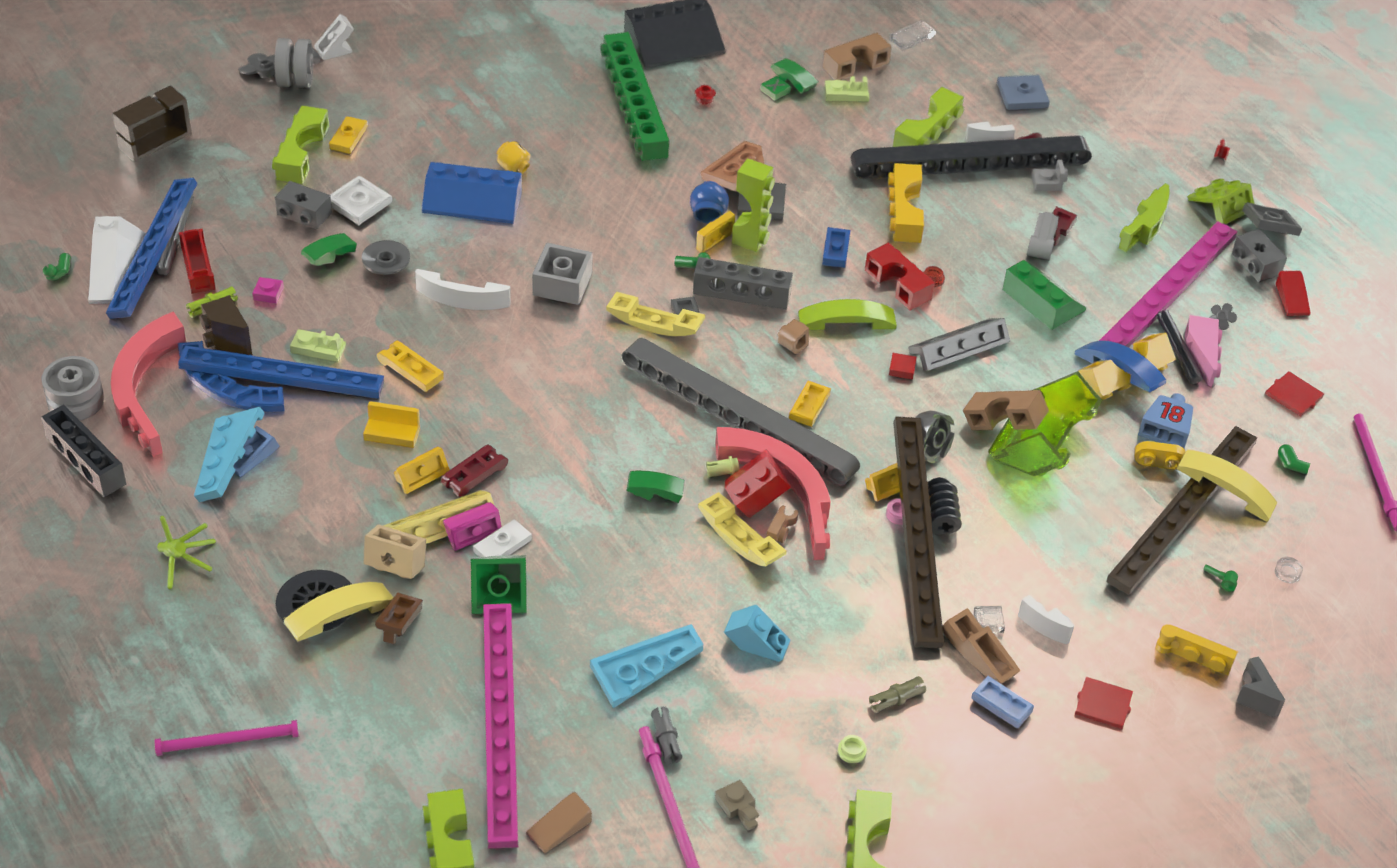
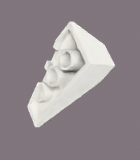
[88,216,146,304]

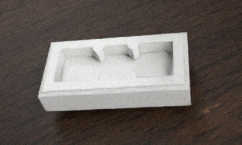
[473,519,532,557]

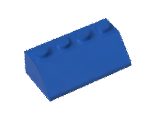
[422,162,522,224]

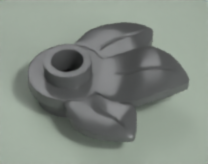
[238,53,275,78]

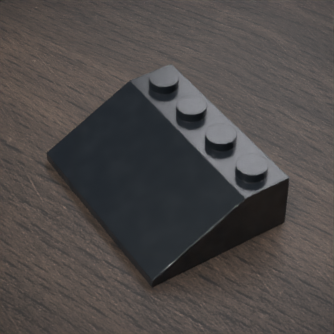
[624,0,726,69]

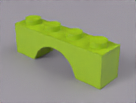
[892,87,964,147]
[272,105,329,184]
[732,158,775,252]
[846,789,892,868]

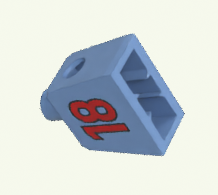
[1138,393,1193,449]

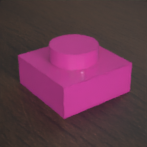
[252,277,284,304]

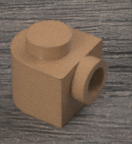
[778,319,809,354]

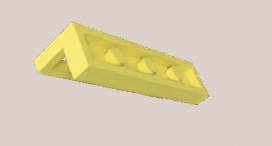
[383,490,494,544]

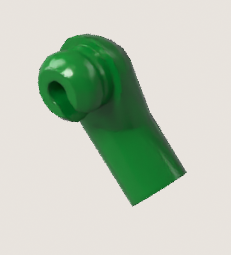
[43,253,72,281]

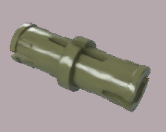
[869,676,926,713]

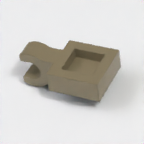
[715,780,759,831]

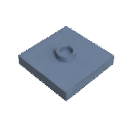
[997,75,1050,110]

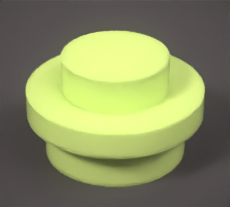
[838,735,867,763]

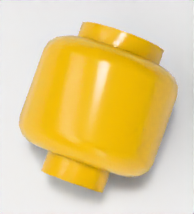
[496,141,530,174]

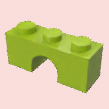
[422,788,475,868]

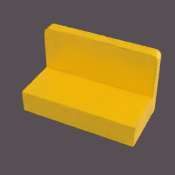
[363,401,420,448]

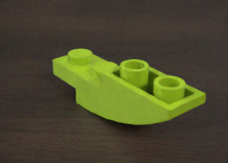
[1119,183,1170,252]

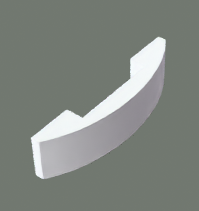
[415,269,511,310]

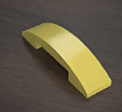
[606,292,705,336]
[1177,450,1277,522]
[698,492,787,567]
[284,582,393,642]

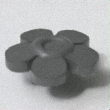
[1209,303,1237,330]

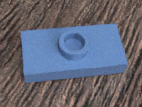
[971,676,1035,729]

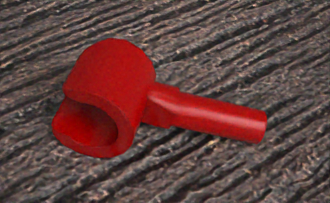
[1214,139,1230,160]

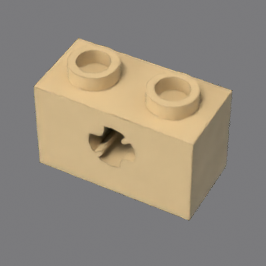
[363,524,426,579]

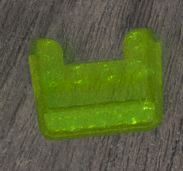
[988,371,1102,476]

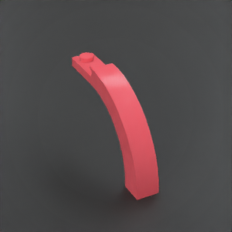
[111,311,186,457]
[715,427,831,560]

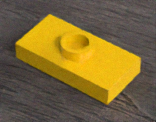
[329,116,368,154]
[696,211,735,253]
[789,381,831,427]

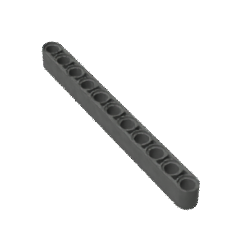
[621,338,860,486]

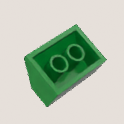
[1002,260,1086,330]

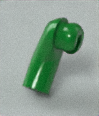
[674,252,711,269]
[1278,444,1311,475]

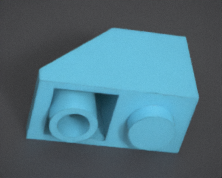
[724,604,790,662]

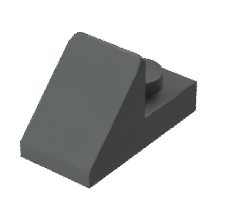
[1237,656,1285,717]

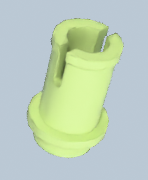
[706,456,739,478]

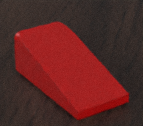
[1275,270,1311,316]

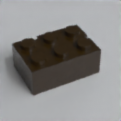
[112,85,192,162]

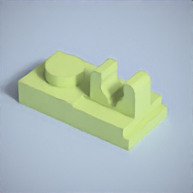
[824,76,869,102]
[290,329,346,362]

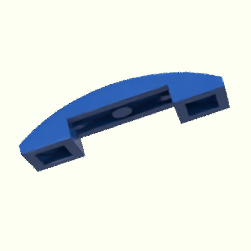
[1075,341,1166,393]

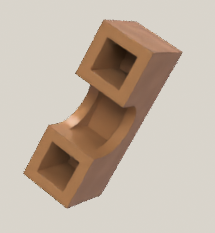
[822,32,892,80]
[963,390,1049,430]

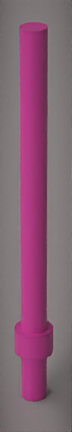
[1353,413,1397,532]
[638,726,700,868]

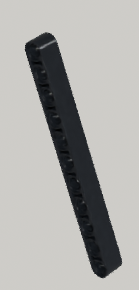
[850,135,1092,179]

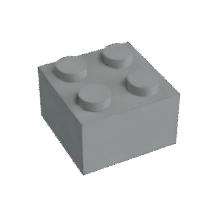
[532,243,593,305]

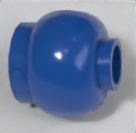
[690,181,729,224]

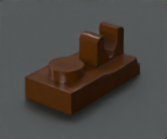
[375,592,423,645]

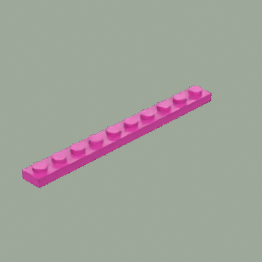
[1099,221,1238,347]
[484,604,518,849]

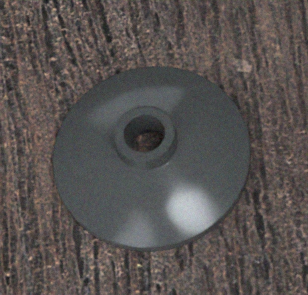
[362,240,410,275]

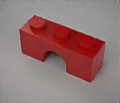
[865,242,935,311]

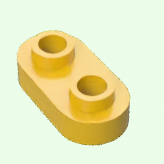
[1134,441,1186,470]

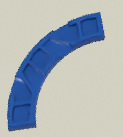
[178,341,285,412]

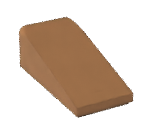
[526,792,592,854]

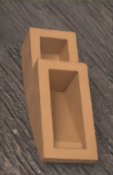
[942,608,1021,684]

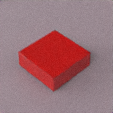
[888,353,917,380]

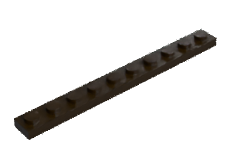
[893,416,944,648]
[1106,426,1258,595]

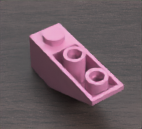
[1184,315,1222,387]

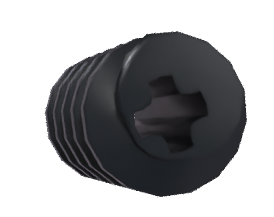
[927,477,962,535]

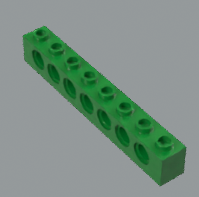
[600,32,669,161]

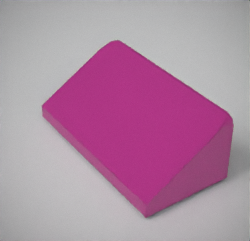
[443,502,502,551]

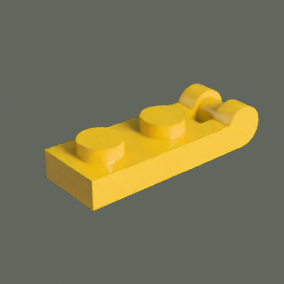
[377,340,444,392]
[1156,624,1238,676]

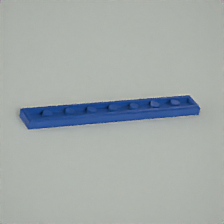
[106,178,198,319]
[178,346,384,399]

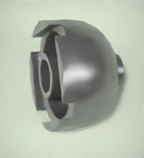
[915,410,954,463]

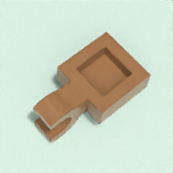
[766,505,798,544]

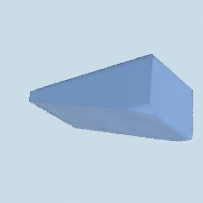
[233,425,280,478]

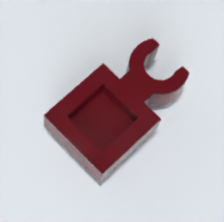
[1052,206,1077,246]

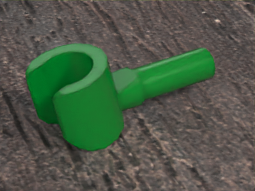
[1203,564,1238,592]

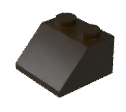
[199,295,253,356]

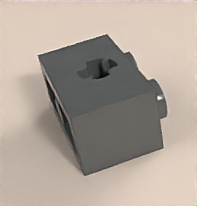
[275,181,332,229]
[1232,229,1287,282]

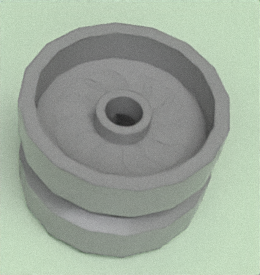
[275,38,313,88]
[41,356,105,420]

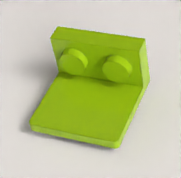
[1187,179,1255,224]

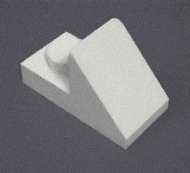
[314,14,354,60]

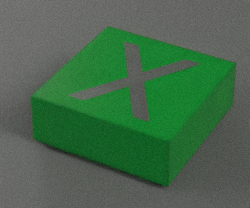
[760,76,791,101]

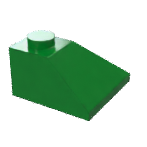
[471,555,527,614]

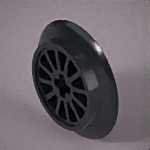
[275,570,352,632]

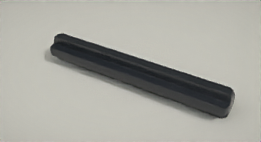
[1157,310,1203,384]

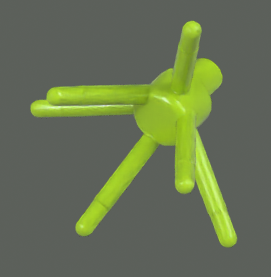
[157,516,216,589]

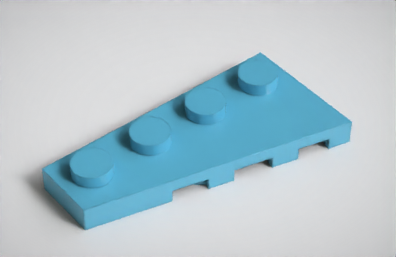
[194,407,265,502]
[590,624,704,708]

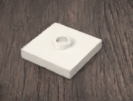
[330,176,392,225]

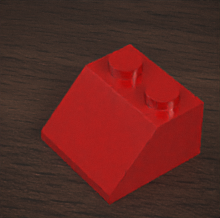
[725,449,791,519]

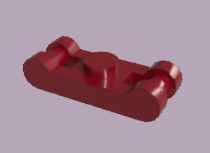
[441,444,509,498]

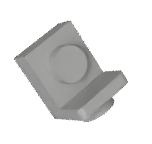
[1032,160,1068,191]

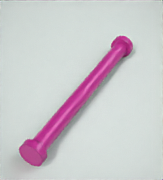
[155,720,299,756]

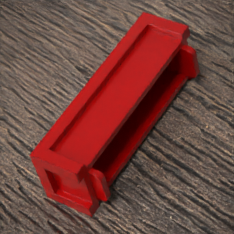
[178,228,216,294]

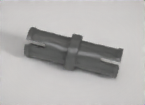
[651,706,683,764]

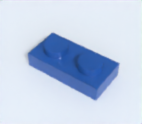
[822,227,851,268]

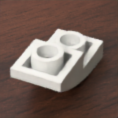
[965,121,1015,142]
[1018,594,1075,644]

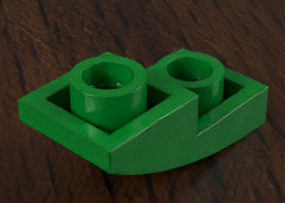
[770,58,818,94]
[301,233,357,266]
[626,470,684,503]

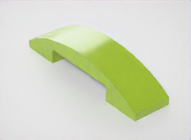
[798,299,897,330]

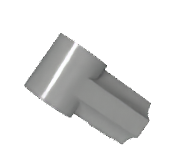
[1027,212,1059,261]

